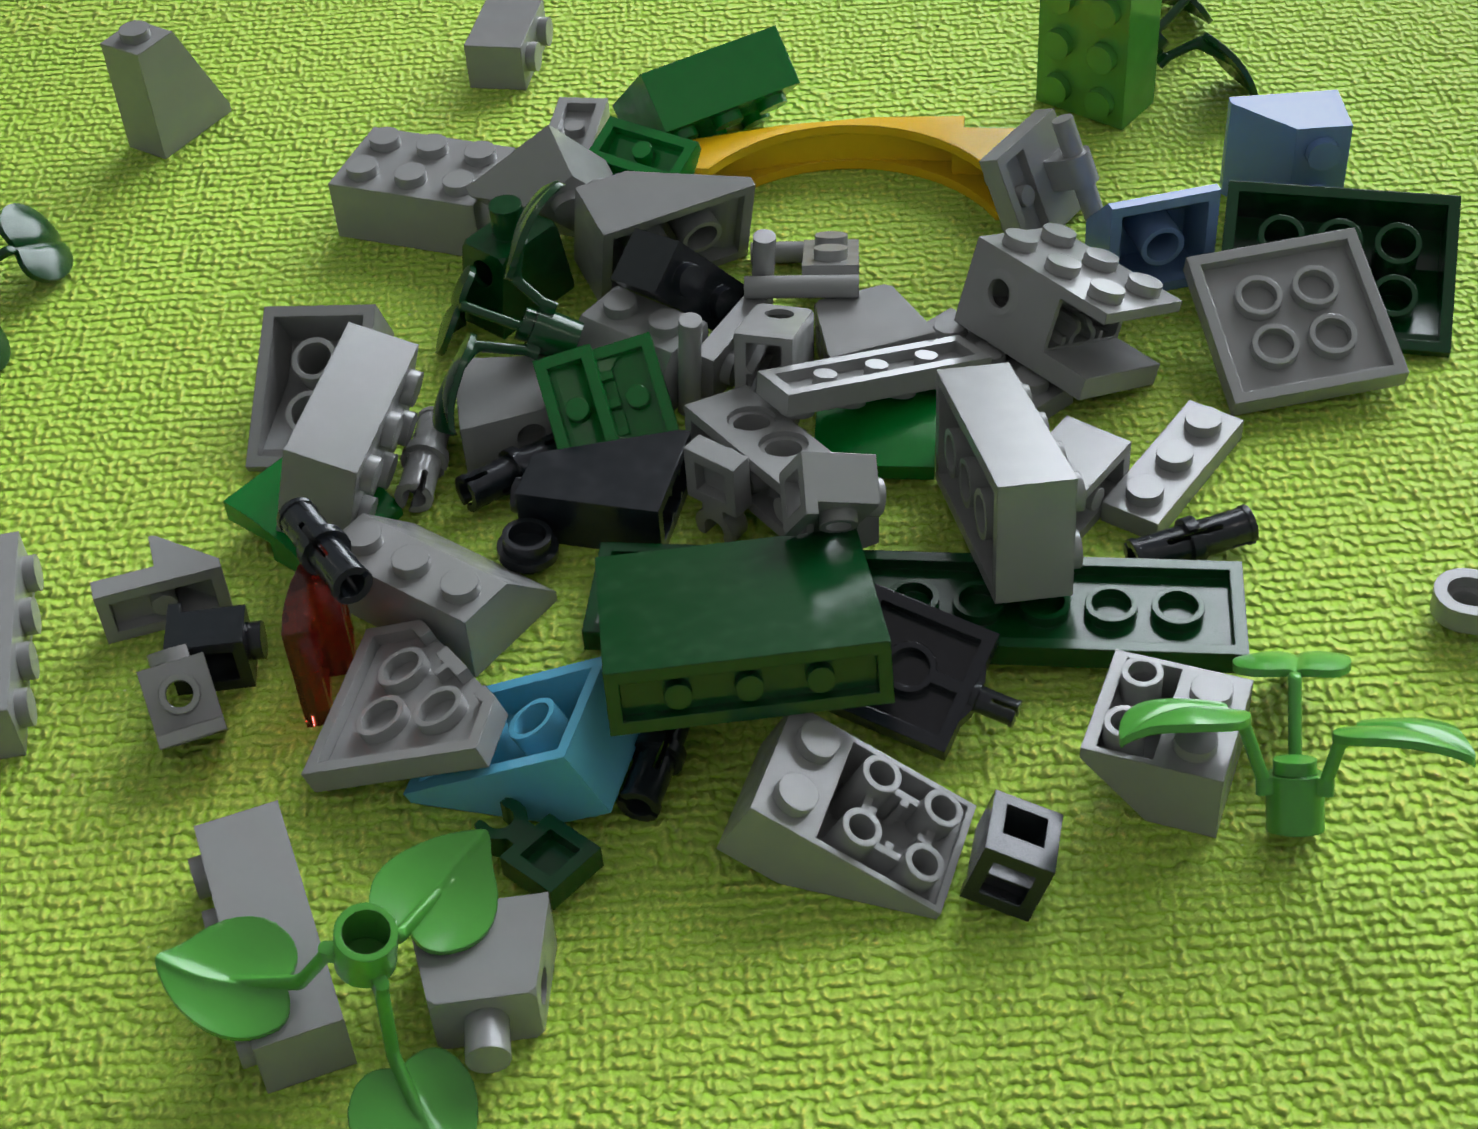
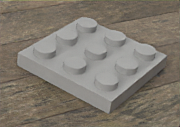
[1183,227,1409,416]

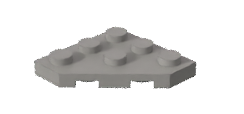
[301,619,508,792]

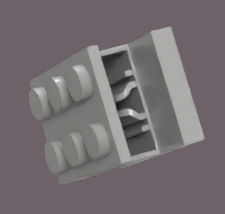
[954,223,1182,400]

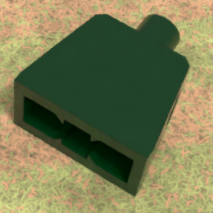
[462,195,575,339]

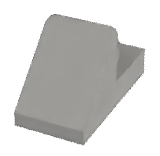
[90,536,233,644]

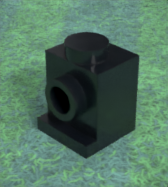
[163,603,268,696]
[960,789,1063,922]

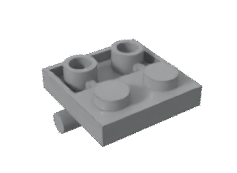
[979,108,1103,233]

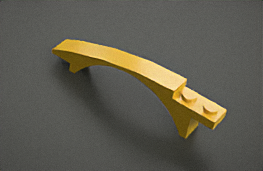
[692,116,1015,220]

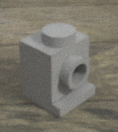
[779,450,886,536]
[136,644,228,751]

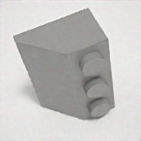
[321,513,557,678]

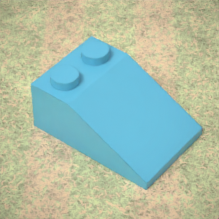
[403,656,640,823]

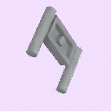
[678,229,776,416]
[744,231,859,299]

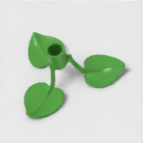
[1119,651,1476,837]
[155,829,498,1129]

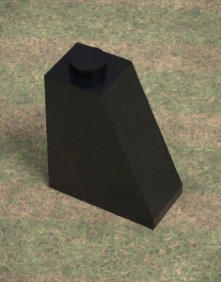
[510,430,691,549]

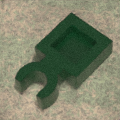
[474,797,604,910]

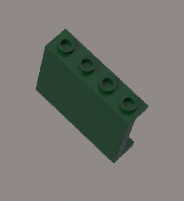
[595,528,895,737]

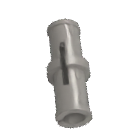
[394,406,450,513]

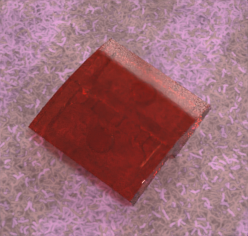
[281,545,356,728]

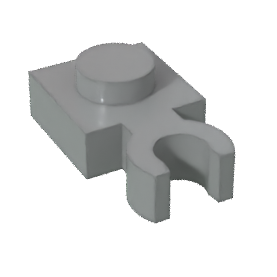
[683,434,752,542]

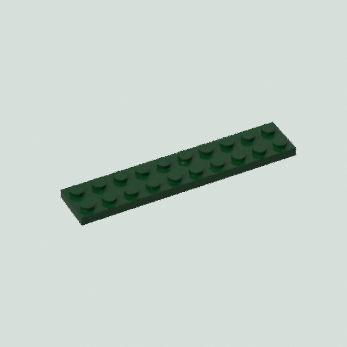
[582,542,1250,673]

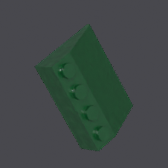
[1221,180,1461,358]

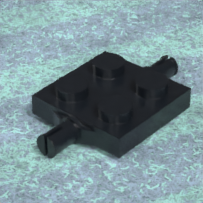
[828,583,1023,761]

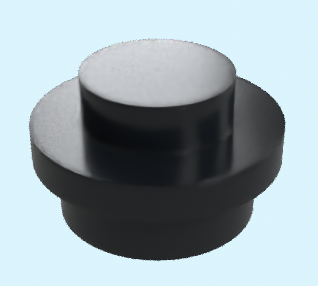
[497,517,559,574]

